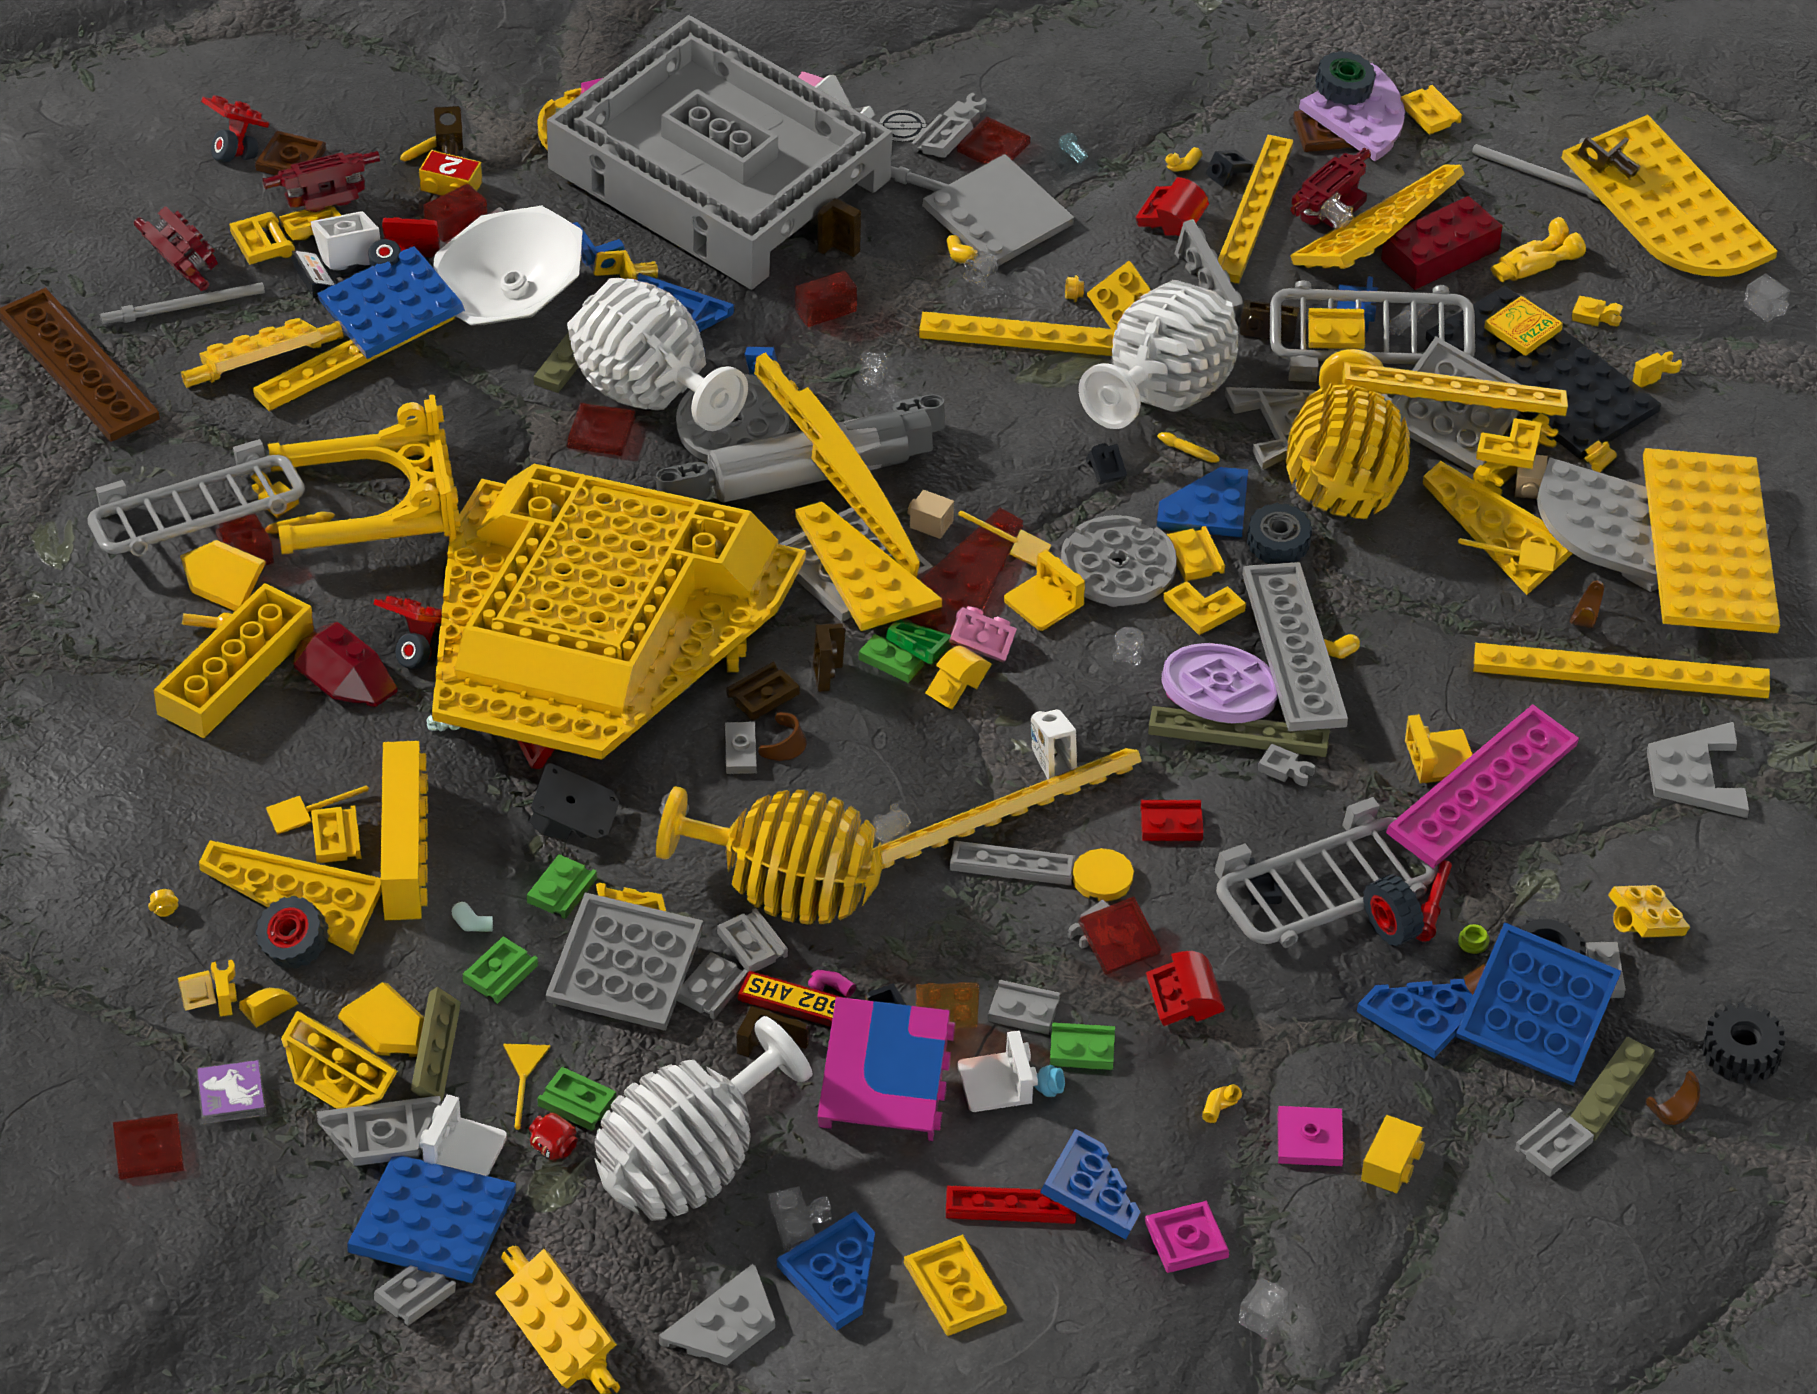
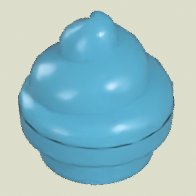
[1034,1065,1065,1097]

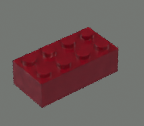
[1381,196,1503,290]

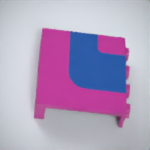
[817,997,955,1141]

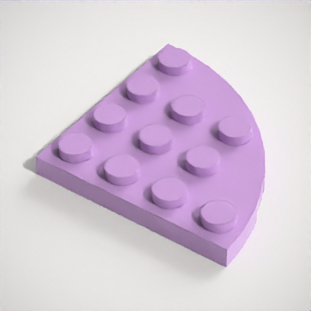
[1299,63,1405,161]

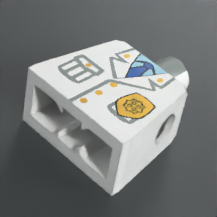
[1031,709,1077,779]

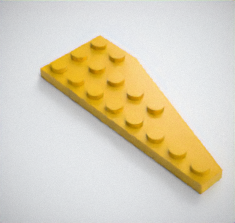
[1290,165,1465,269]

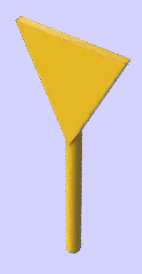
[503,1044,551,1130]

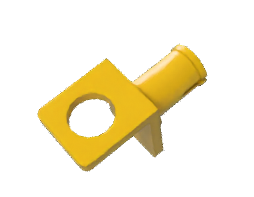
[593,250,658,280]

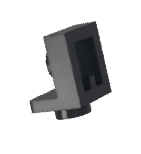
[1206,150,1254,187]
[1086,443,1127,485]

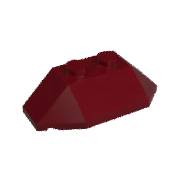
[294,621,398,707]

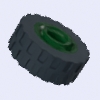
[1315,51,1376,105]

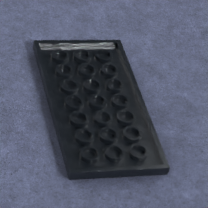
[1425,285,1661,460]

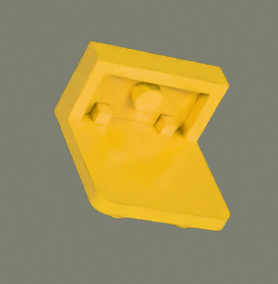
[1004,550,1085,631]

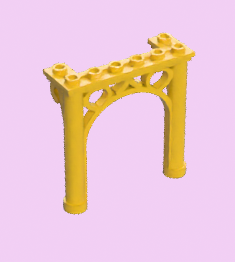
[268,395,461,555]

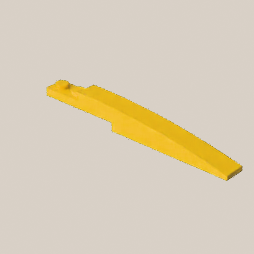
[754,352,920,578]

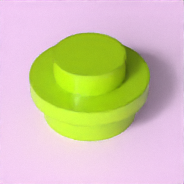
[1458,924,1489,954]

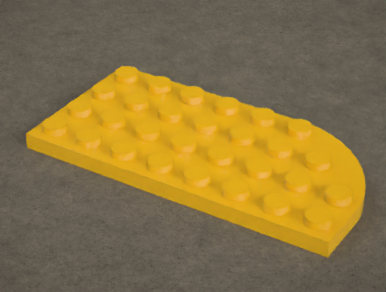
[1561,115,1778,277]

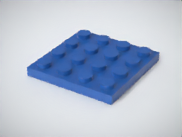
[317,246,465,359]
[1456,922,1622,1086]
[347,1156,516,1283]

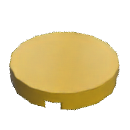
[1072,848,1134,902]

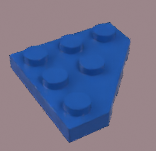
[1156,467,1248,537]
[1357,979,1473,1058]
[1040,1129,1140,1240]
[777,1211,875,1331]

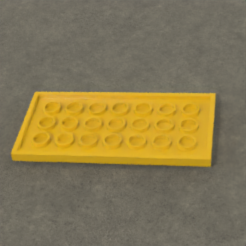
[1643,448,1780,633]

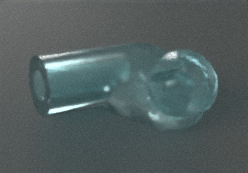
[1059,133,1088,164]

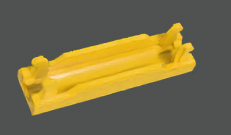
[1473,413,1558,496]

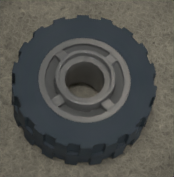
[1247,503,1312,564]

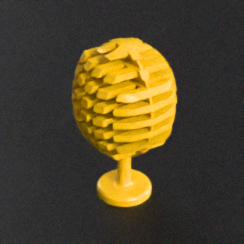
[1286,349,1410,519]
[656,786,883,925]

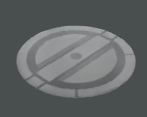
[879,110,926,141]

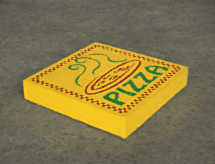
[1484,296,1563,356]

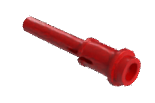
[1415,860,1452,941]

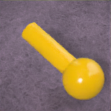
[182,613,232,629]

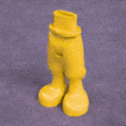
[1491,217,1586,282]

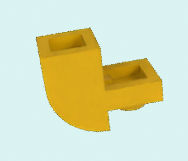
[925,646,992,710]

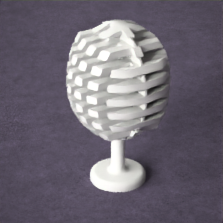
[567,278,748,431]
[1079,280,1239,429]
[595,1016,813,1221]

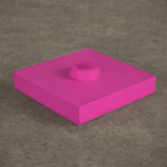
[1277,1106,1343,1166]
[1145,1201,1229,1273]

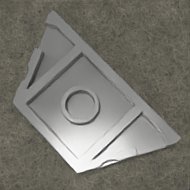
[317,1096,441,1166]
[659,1264,775,1365]

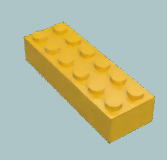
[154,583,314,738]
[381,741,428,920]

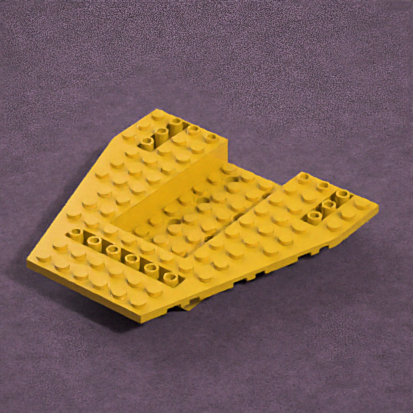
[432,464,806,760]

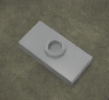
[725,722,757,774]

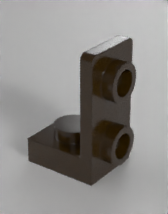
[736,1006,810,1057]

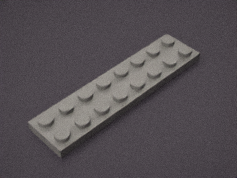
[1242,562,1348,731]

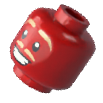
[529,1113,578,1161]

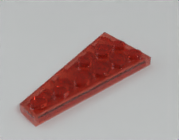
[906,507,1023,647]

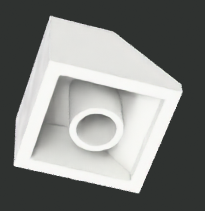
[311,211,380,270]

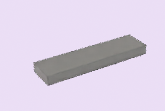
[950,841,1075,885]

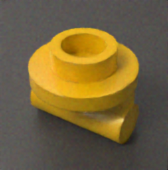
[1584,441,1617,473]

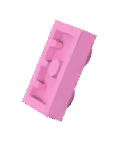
[949,606,1017,663]

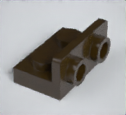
[1239,300,1300,342]
[813,623,846,692]

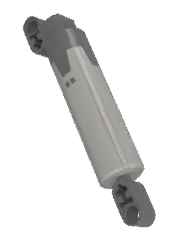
[656,394,945,503]

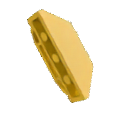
[281,1011,398,1109]

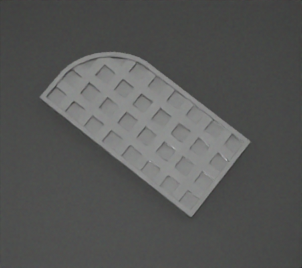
[1537,458,1769,583]

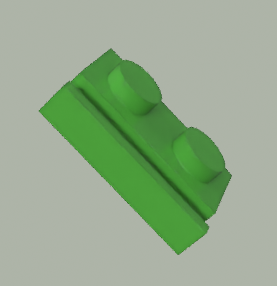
[527,854,597,919]
[463,936,538,1004]
[1050,1023,1115,1070]
[537,1067,617,1131]

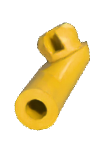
[1165,147,1203,172]
[947,235,979,264]
[1324,634,1360,659]
[1202,1084,1242,1123]

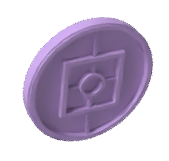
[1162,643,1278,723]

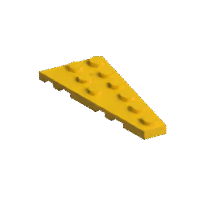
[1423,461,1573,595]
[795,502,942,631]
[199,840,382,954]

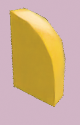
[239,987,298,1028]

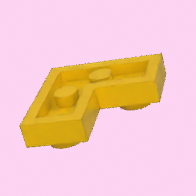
[1476,418,1542,469]
[1164,581,1246,636]

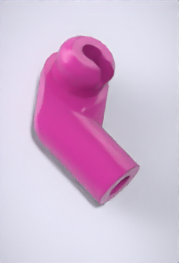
[808,970,856,998]

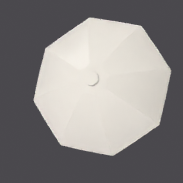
[433,206,583,325]

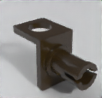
[434,106,463,156]
[1577,137,1641,180]

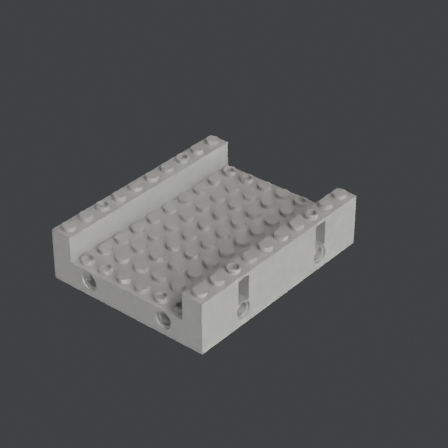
[547,15,893,290]

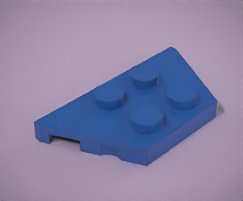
[638,273,734,332]

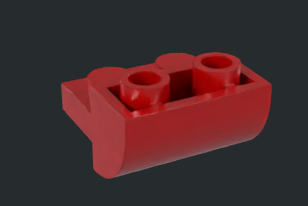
[1135,177,1209,236]
[1146,951,1226,1026]

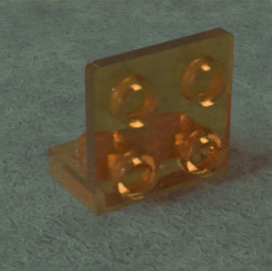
[915,982,979,1028]

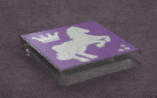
[196,1059,267,1124]

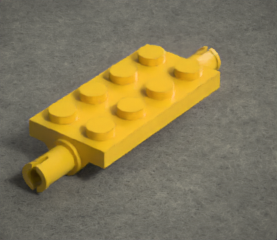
[181,318,344,388]
[495,1246,620,1394]

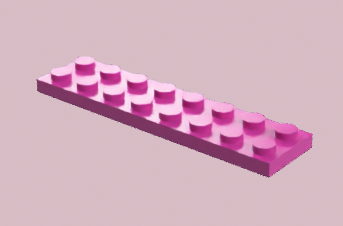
[1386,704,1579,869]

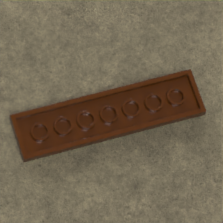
[0,287,160,442]

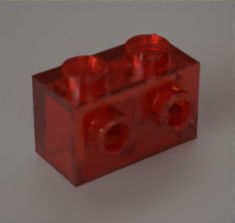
[424,183,487,242]
[795,270,857,328]
[216,513,274,566]

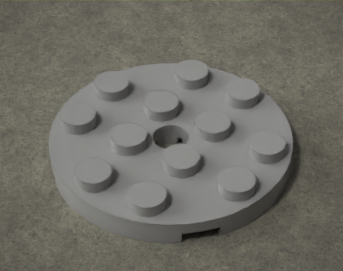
[676,374,789,463]
[1061,515,1176,607]

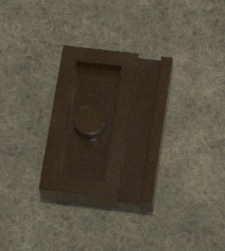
[726,661,800,721]

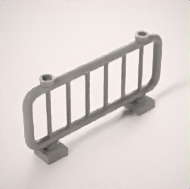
[1270,280,1475,382]
[87,439,305,556]
[1214,797,1438,948]

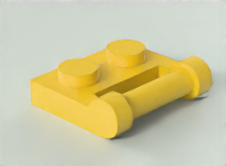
[229,212,295,265]

